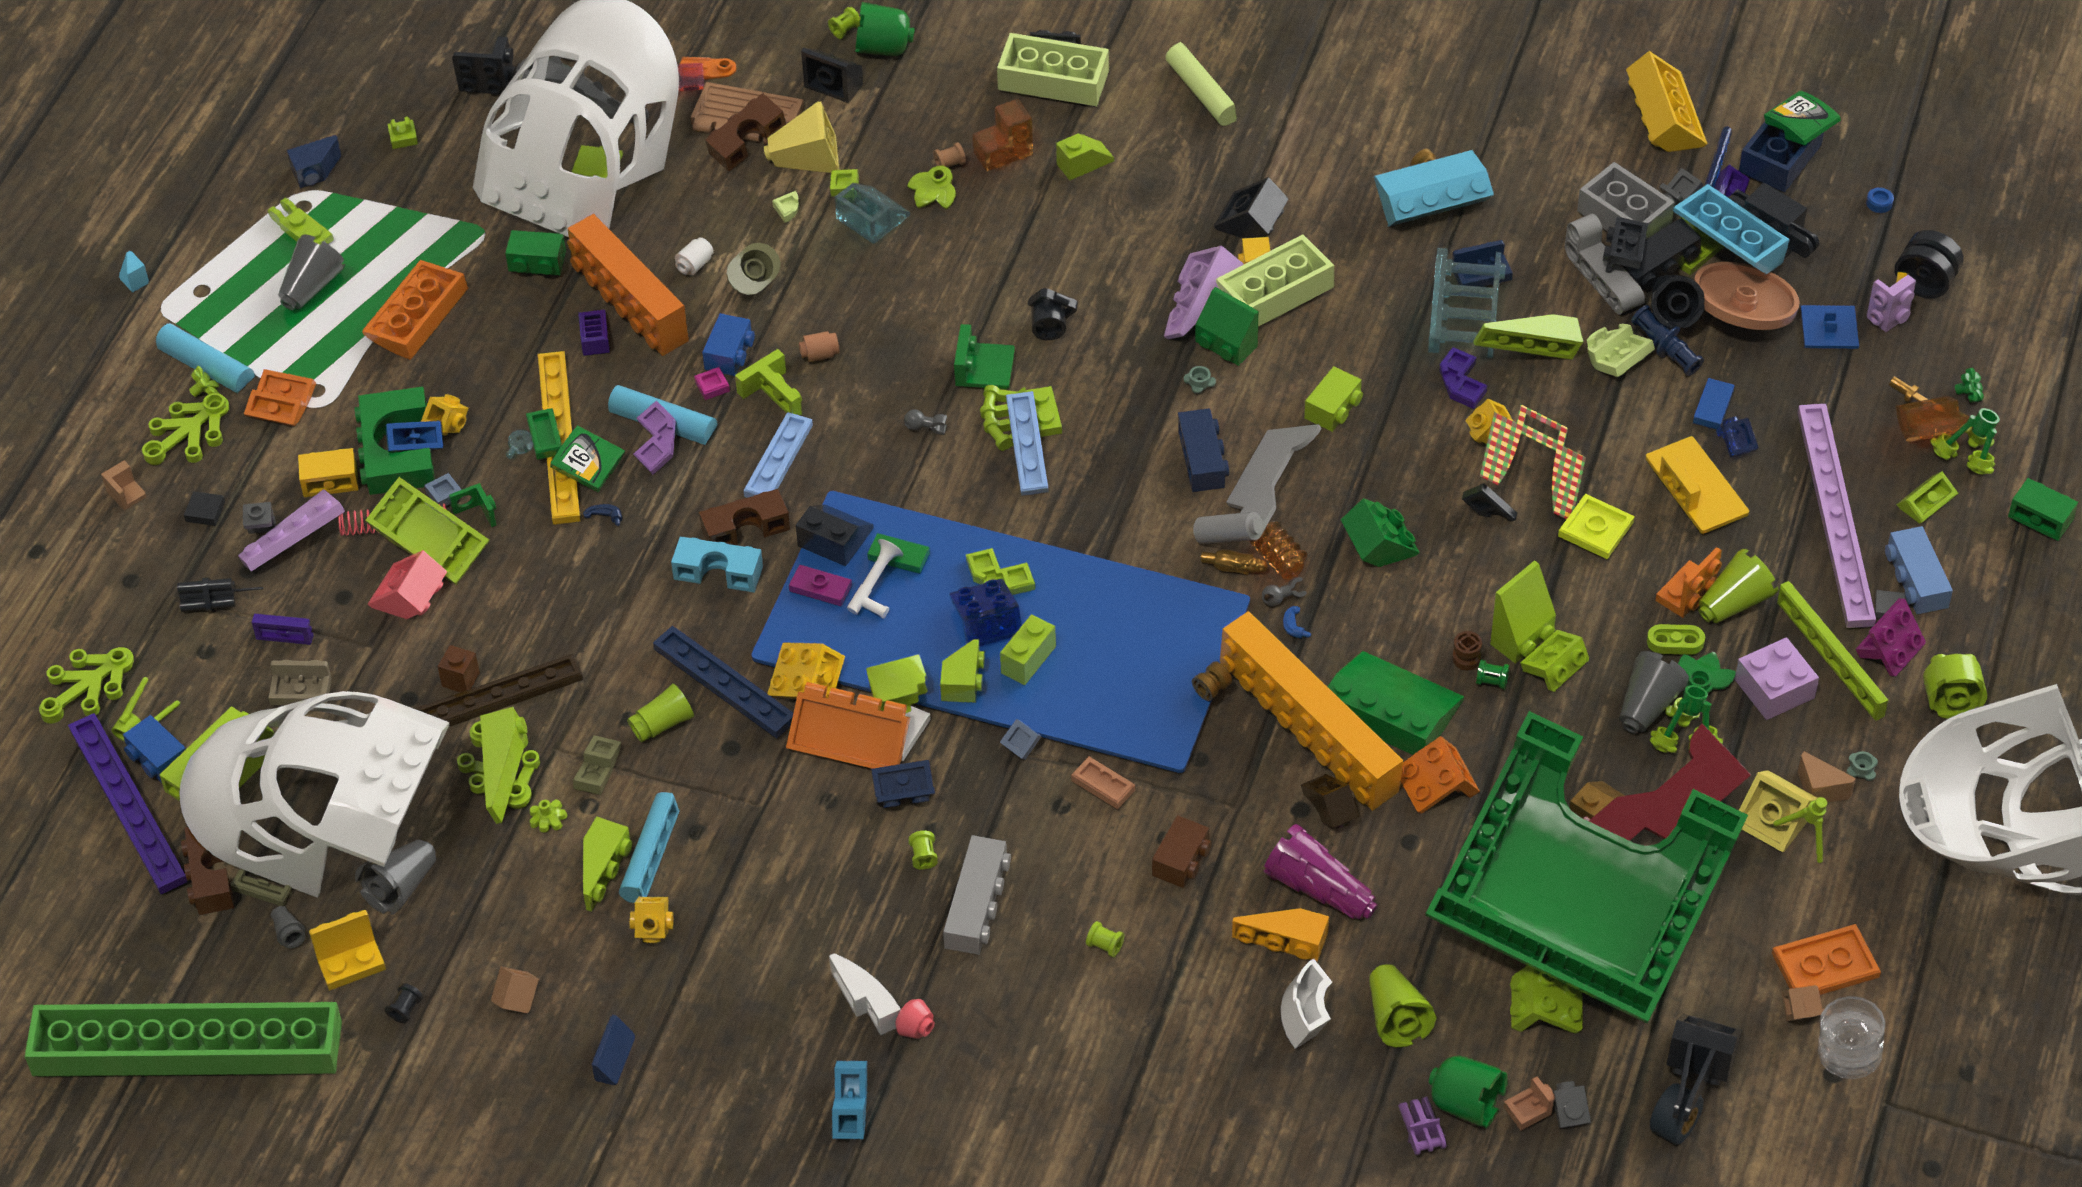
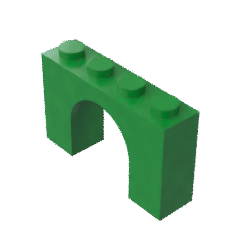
[355,387,435,495]

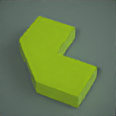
[966,548,1035,596]

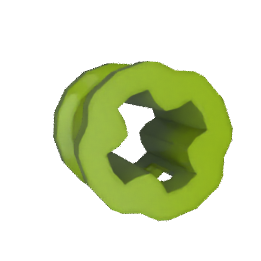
[828,7,860,39]
[908,831,938,870]
[1086,921,1125,957]

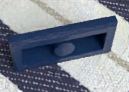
[592,1015,635,1085]

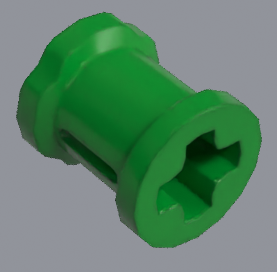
[1476,659,1510,690]

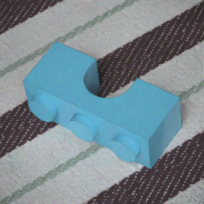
[671,537,763,593]

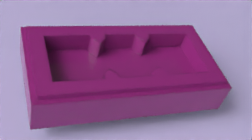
[789,565,852,606]

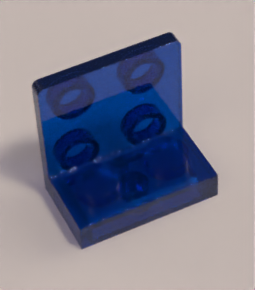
[950,579,1022,646]

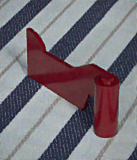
[1583,723,1751,841]

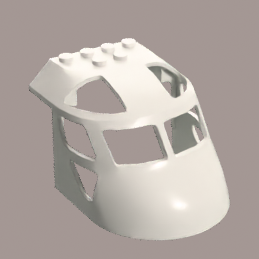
[473,0,679,237]
[1899,684,2082,895]
[180,691,449,898]

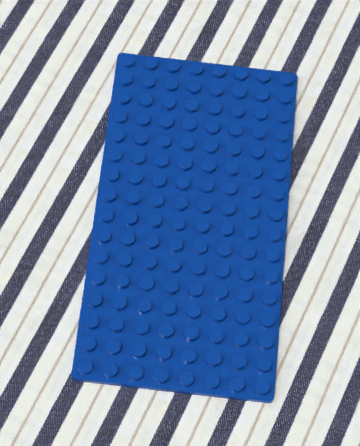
[751,491,1250,773]

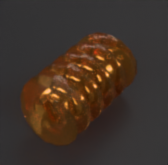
[1249,521,1308,581]

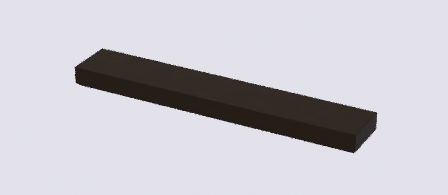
[415,653,583,727]

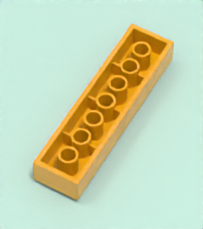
[1220,611,1403,811]

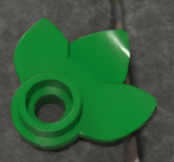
[1678,652,1736,694]

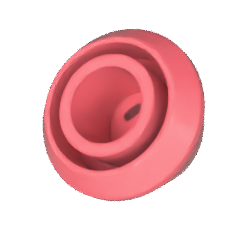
[895,999,935,1039]

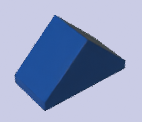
[386,421,443,452]

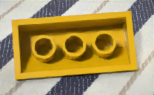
[1626,51,1707,152]

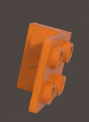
[1655,547,1722,618]
[1400,736,1480,814]

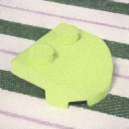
[1587,324,1655,377]

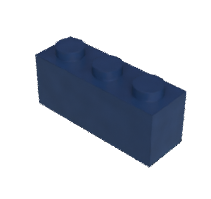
[1178,408,1229,492]

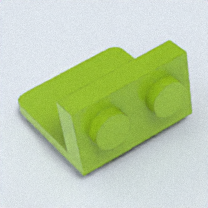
[1510,965,1582,1034]

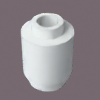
[675,238,714,275]

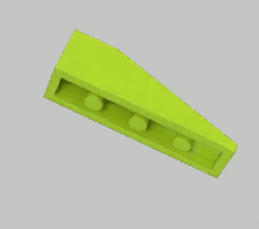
[1473,314,1583,360]
[480,707,527,824]

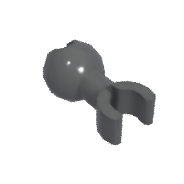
[904,409,947,435]
[1262,577,1307,607]

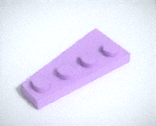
[238,489,345,571]

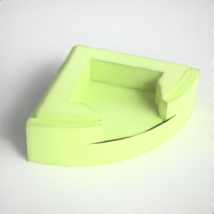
[772,191,799,223]

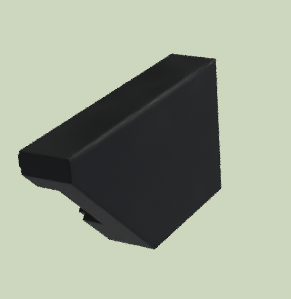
[1462,483,1517,521]

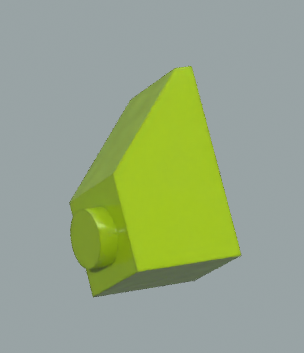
[1056,133,1114,180]

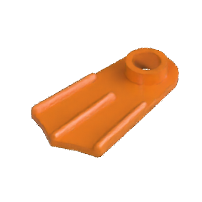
[678,57,737,82]

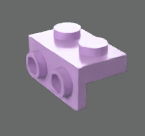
[1867,275,1916,332]

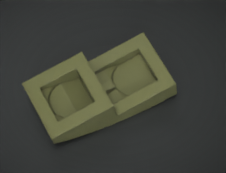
[573,735,621,795]

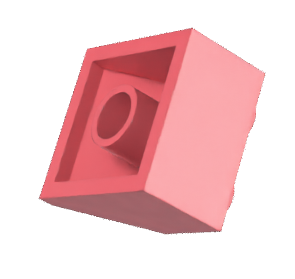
[368,550,447,619]

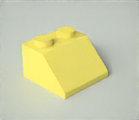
[1739,770,1817,852]

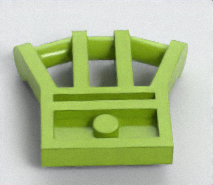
[980,385,1062,451]

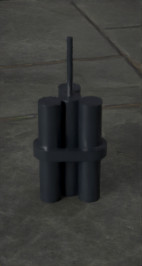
[177,577,263,612]

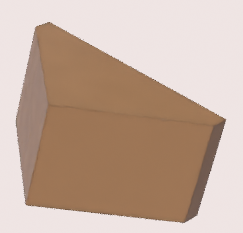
[1798,751,1856,803]

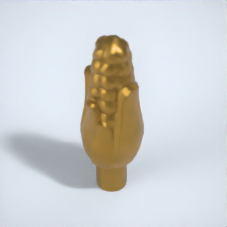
[1201,550,1268,575]

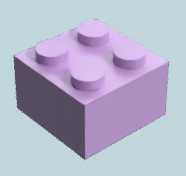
[1735,637,1819,720]

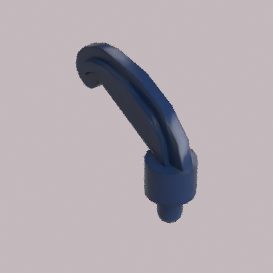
[583,504,622,526]

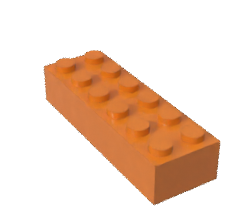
[567,214,689,356]

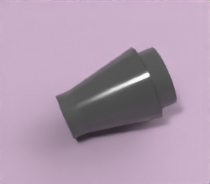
[271,906,305,948]

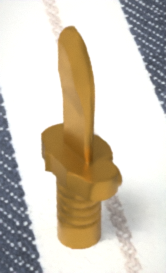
[1889,376,1944,412]

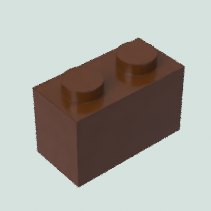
[1152,815,1212,888]

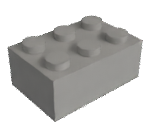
[1577,162,1675,240]

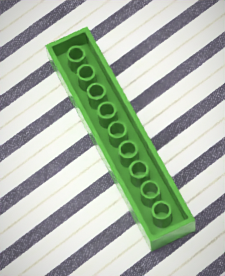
[25,1002,342,1076]

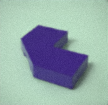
[1439,347,1487,409]

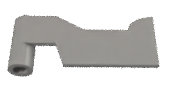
[1193,424,1322,545]

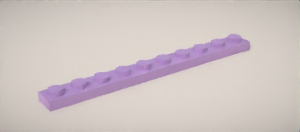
[1798,404,1876,628]

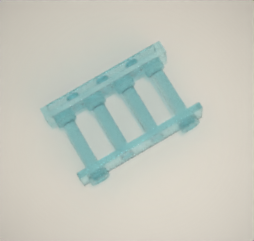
[1428,248,1506,357]

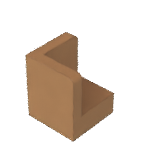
[101,460,146,510]
[491,966,539,1013]
[1781,985,1829,1021]

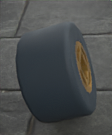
[1650,1083,1703,1145]

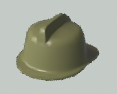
[726,243,781,295]

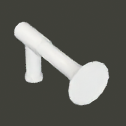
[847,539,903,619]

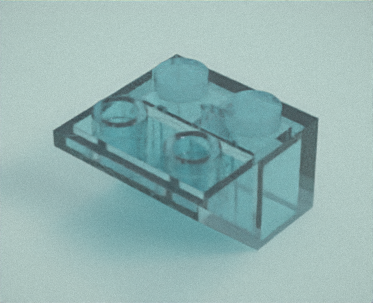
[835,183,910,244]

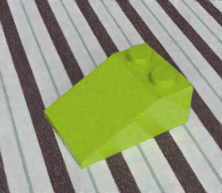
[1490,560,1556,664]

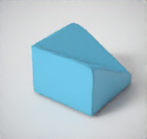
[119,251,149,292]

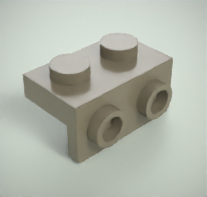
[269,660,332,705]

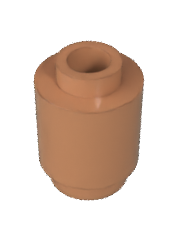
[799,331,840,362]

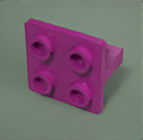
[1856,598,1926,676]

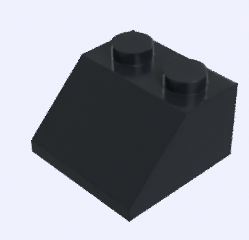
[801,48,863,103]
[1213,177,1288,239]
[795,505,874,566]

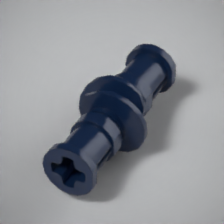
[1631,305,1704,376]

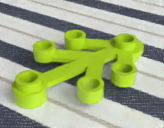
[142,393,229,465]
[39,647,134,724]
[457,721,540,809]

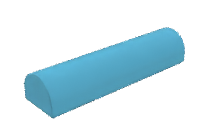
[156,324,255,393]
[608,385,717,445]
[619,792,679,903]

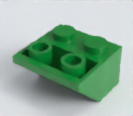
[1341,498,1420,567]

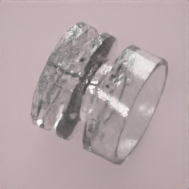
[1818,996,1886,1079]

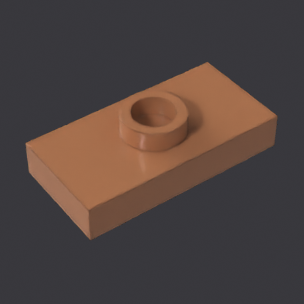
[1071,757,1135,810]

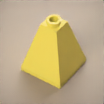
[764,102,839,173]

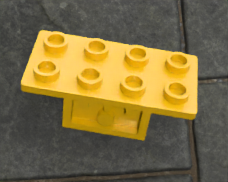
[1646,436,1749,534]

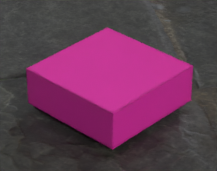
[694,367,730,400]

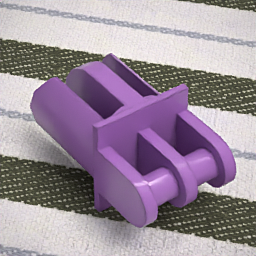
[1398,1097,1446,1155]

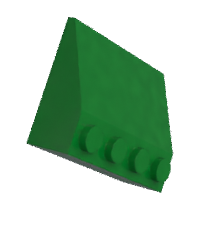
[1328,651,1464,755]

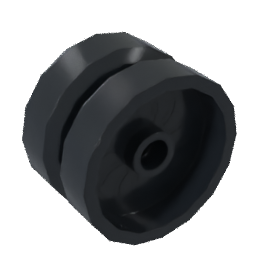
[1894,230,1964,299]

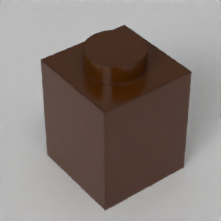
[437,645,480,692]

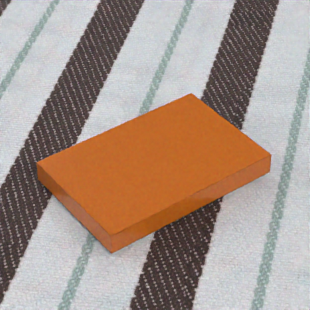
[1772,924,1881,995]

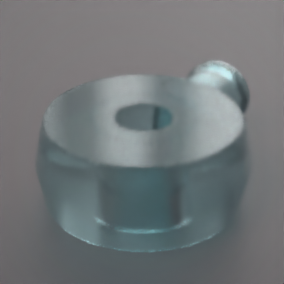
[505,430,533,459]

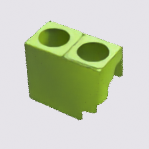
[866,654,928,713]

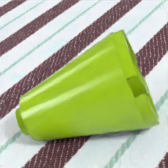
[1698,549,1779,623]
[1369,964,1436,1047]

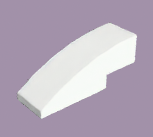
[829,953,901,1035]

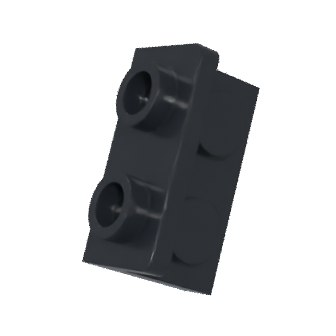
[1602,217,1648,273]

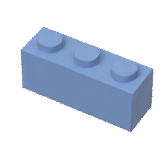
[1885,526,1953,615]

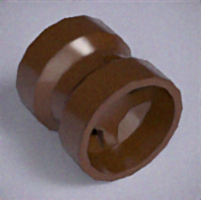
[1452,631,1483,671]

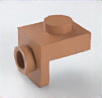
[1503,1076,1554,1130]

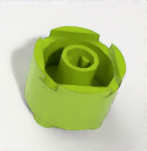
[1923,654,1987,719]

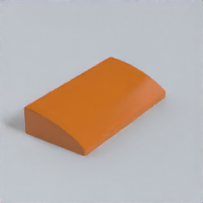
[362,260,468,360]

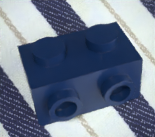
[1451,240,1513,291]
[871,760,935,808]

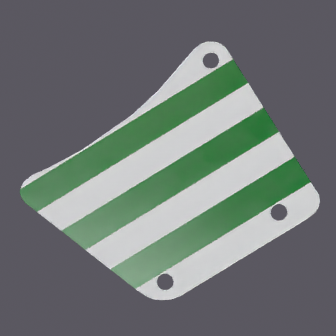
[161,190,485,408]

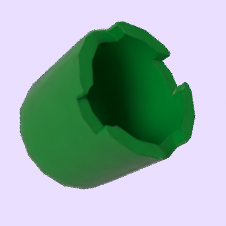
[855,2,915,56]
[1429,1055,1508,1128]

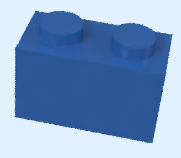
[702,313,755,376]
[123,715,186,783]

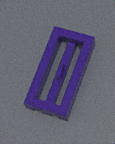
[251,614,314,645]

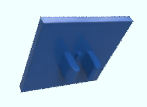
[1801,305,1859,349]

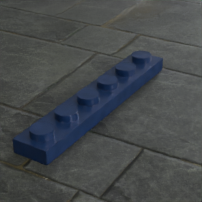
[653,626,793,739]

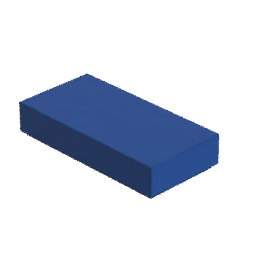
[1693,378,1735,430]

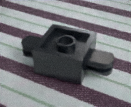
[1728,183,1820,259]

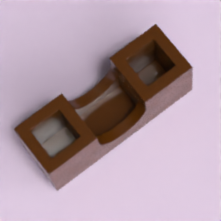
[705,93,786,172]
[699,489,790,546]
[181,827,234,915]

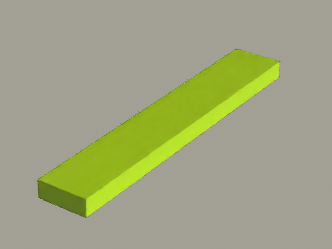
[1777,581,1888,721]

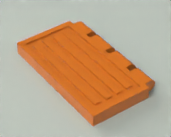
[786,682,911,769]

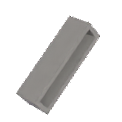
[943,835,1011,955]

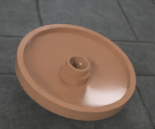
[1694,262,1799,330]

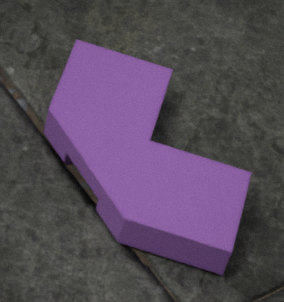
[634,400,676,475]

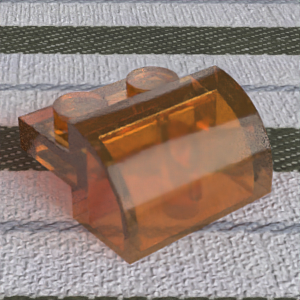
[1896,396,1970,442]

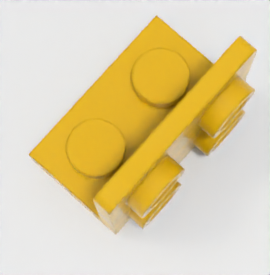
[767,643,845,699]
[309,910,386,991]

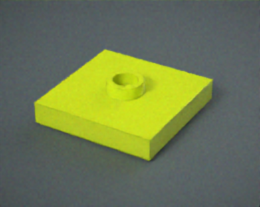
[1558,494,1635,559]

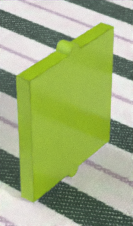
[572,145,623,178]

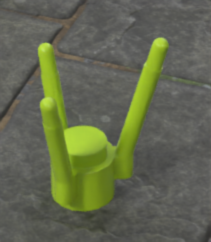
[111,677,180,742]

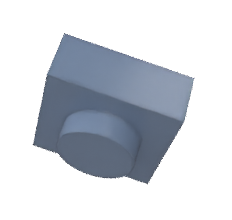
[424,473,463,507]
[1000,719,1042,760]

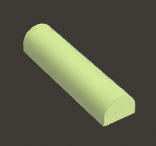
[1166,42,1237,126]

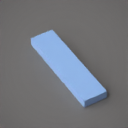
[1006,391,1048,496]
[744,412,813,498]

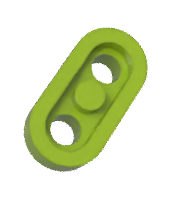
[1647,624,1705,655]

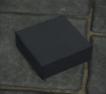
[184,491,225,526]

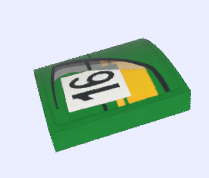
[1764,90,1841,145]
[550,425,625,492]

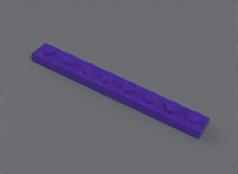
[68,713,188,895]

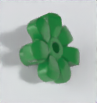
[1955,368,1984,403]

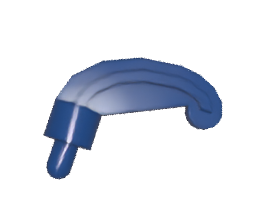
[1283,606,1311,639]

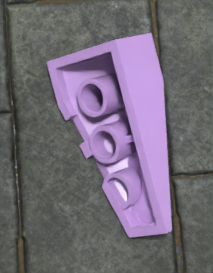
[1164,246,1244,339]

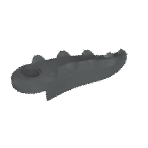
[516,56,649,123]

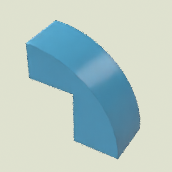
[832,1061,867,1139]

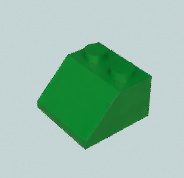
[1195,287,1259,366]

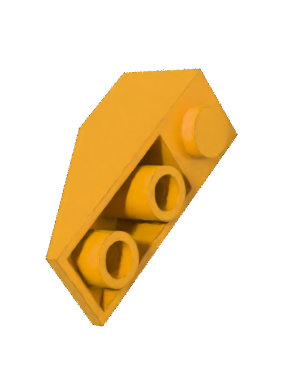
[1232,908,1329,961]

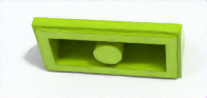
[1896,471,1958,524]

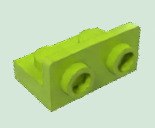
[1520,630,1589,692]

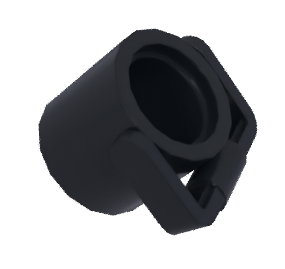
[1027,288,1078,340]

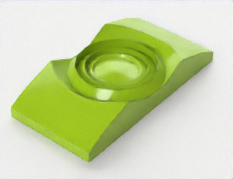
[365,477,489,585]

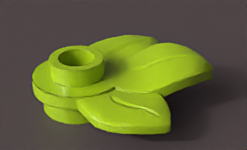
[907,166,956,209]

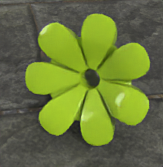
[189,366,219,397]
[530,800,568,832]

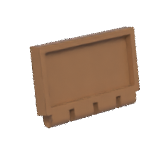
[691,82,804,144]

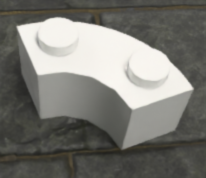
[1281,959,1332,1049]

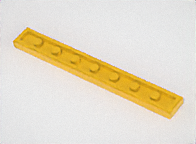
[538,351,580,525]

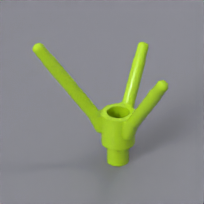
[1773,797,1827,863]

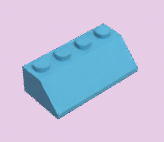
[1374,150,1494,227]
[1673,184,1789,274]

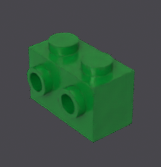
[505,230,566,275]
[2008,478,2078,541]

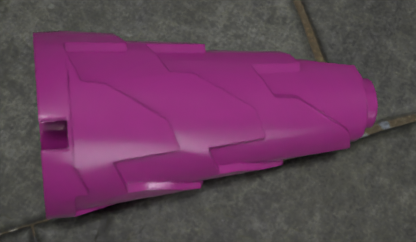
[1263,824,1378,920]

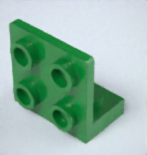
[954,324,1015,389]

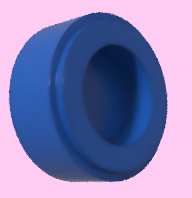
[1866,188,1894,213]

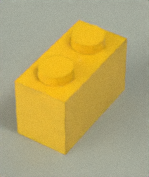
[298,448,359,497]

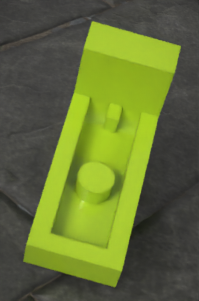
[735,349,802,416]

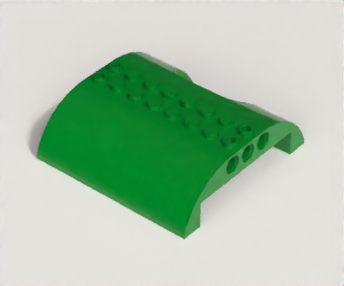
[1425,711,1748,1023]

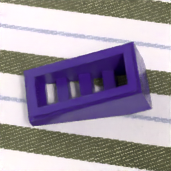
[579,310,610,356]

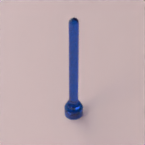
[1704,126,1732,188]

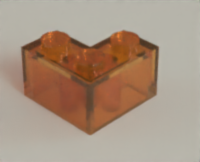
[973,99,1033,171]

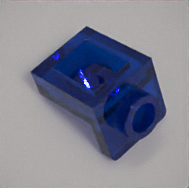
[1716,416,1759,458]

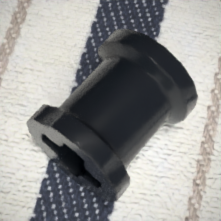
[384,983,423,1024]

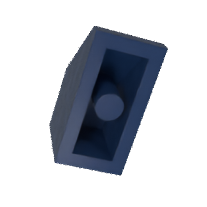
[287,135,341,188]

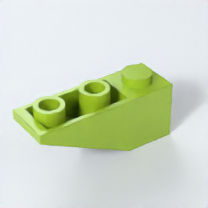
[583,816,632,912]

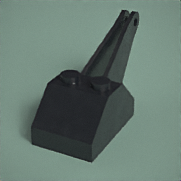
[1666,1013,1743,1122]

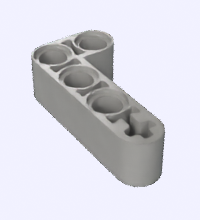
[1565,213,1645,315]

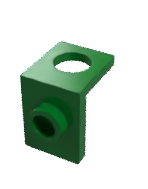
[449,483,497,527]

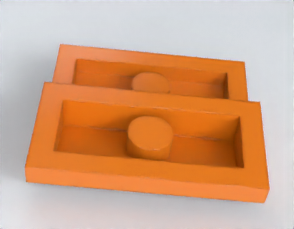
[244,369,316,426]

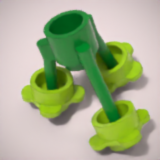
[1930,408,2000,474]
[1650,685,1723,753]

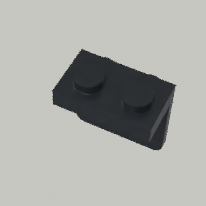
[452,37,517,95]

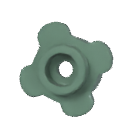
[1184,366,1216,393]
[1847,751,1878,781]

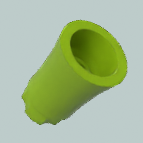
[627,683,694,742]

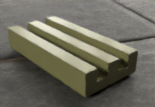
[230,868,293,906]

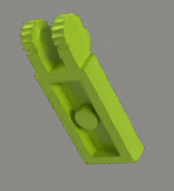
[267,198,334,245]

